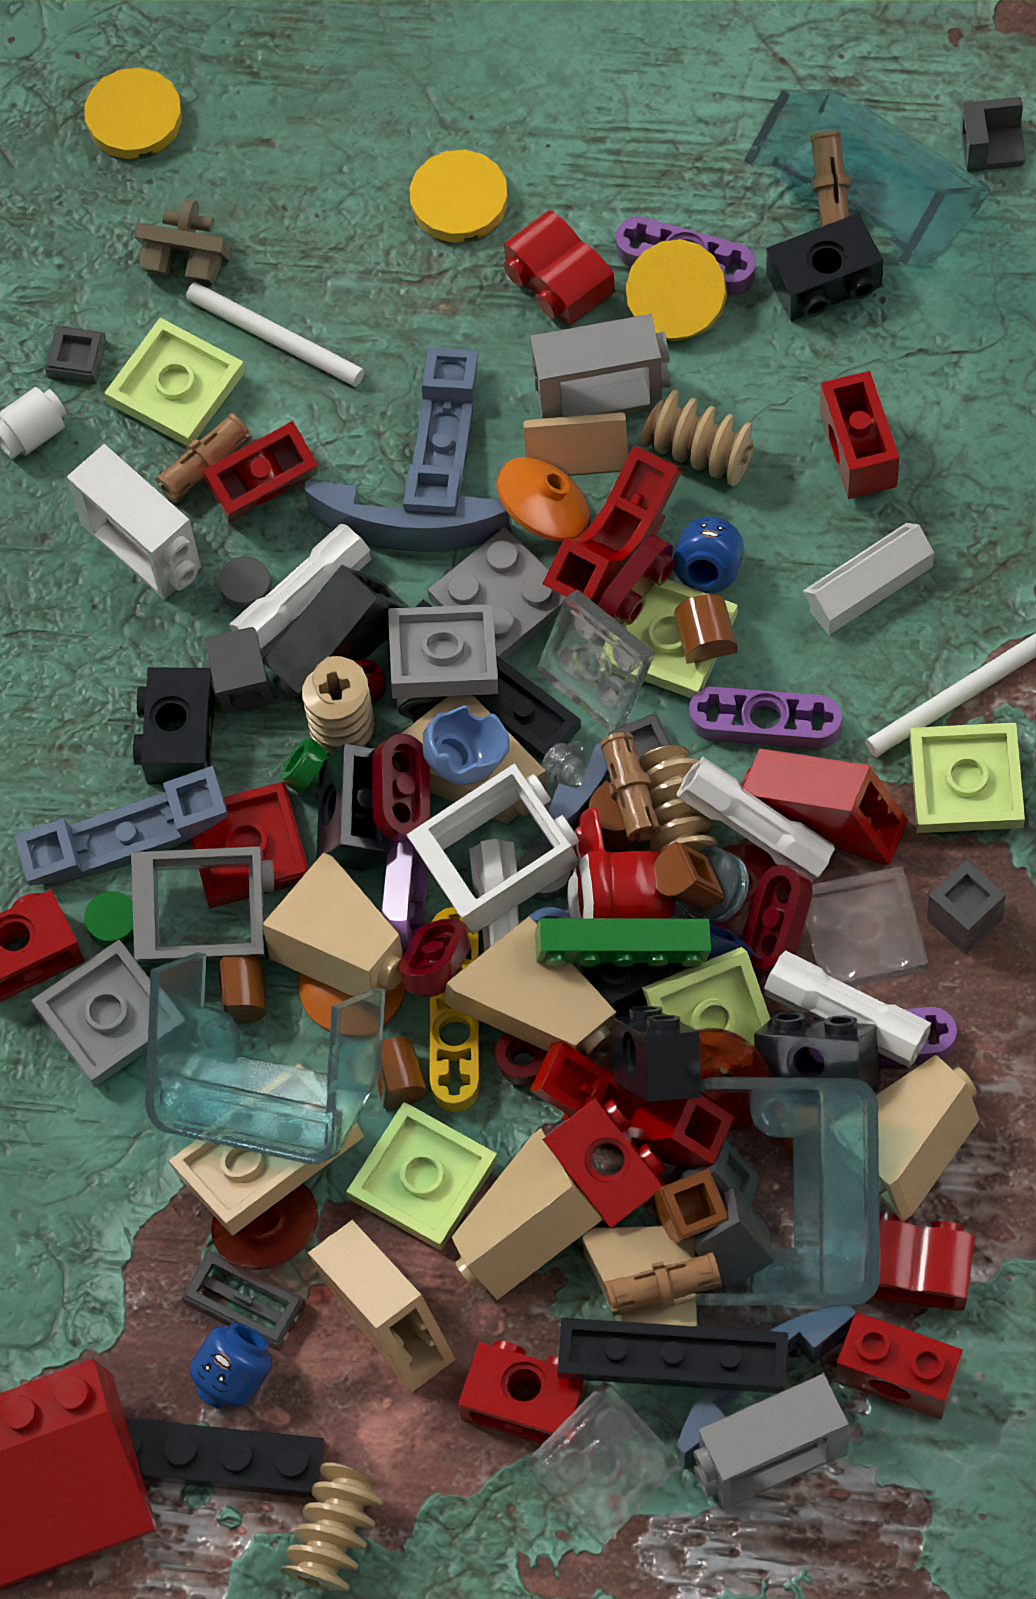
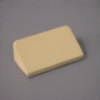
[523,412,628,475]

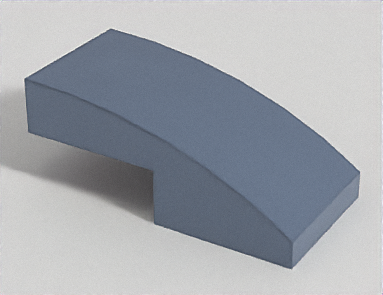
[541,743,611,845]

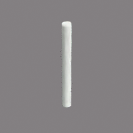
[186,282,365,387]
[865,633,1036,758]

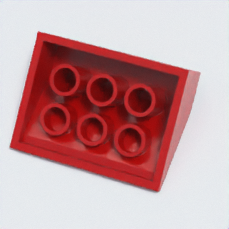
[0,1359,158,1589]

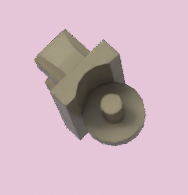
[134,199,233,285]

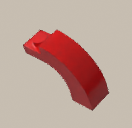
[542,446,683,608]
[530,1041,735,1167]

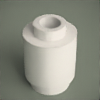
[0,387,67,459]

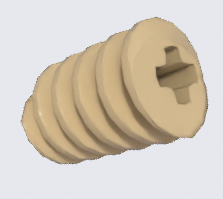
[640,389,754,487]
[302,656,375,755]
[638,745,718,855]
[279,1462,384,1591]

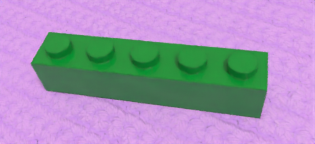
[535,918,711,967]

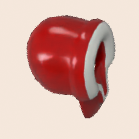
[567,807,676,919]

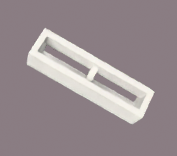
[802,523,934,635]

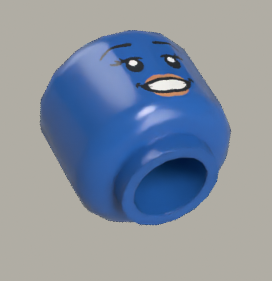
[673,517,744,593]
[189,1323,272,1409]

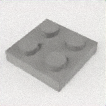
[428,527,574,661]
[388,604,498,699]
[31,940,182,1088]

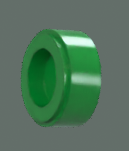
[281,738,328,792]
[84,891,134,947]

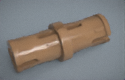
[810,131,851,227]
[155,414,252,503]
[600,732,661,842]
[604,1252,722,1317]

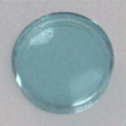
[677,847,749,925]

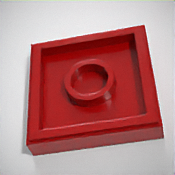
[191,782,309,909]

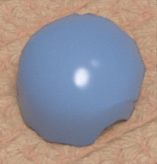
[423,706,509,785]

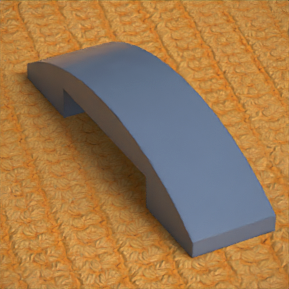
[403,347,478,514]
[304,481,512,552]
[14,766,229,886]
[677,1305,856,1469]

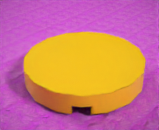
[84,67,183,159]
[409,149,508,243]
[626,239,727,342]

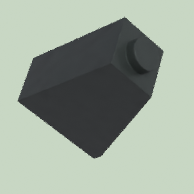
[263,565,411,699]

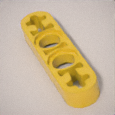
[430,907,480,1112]

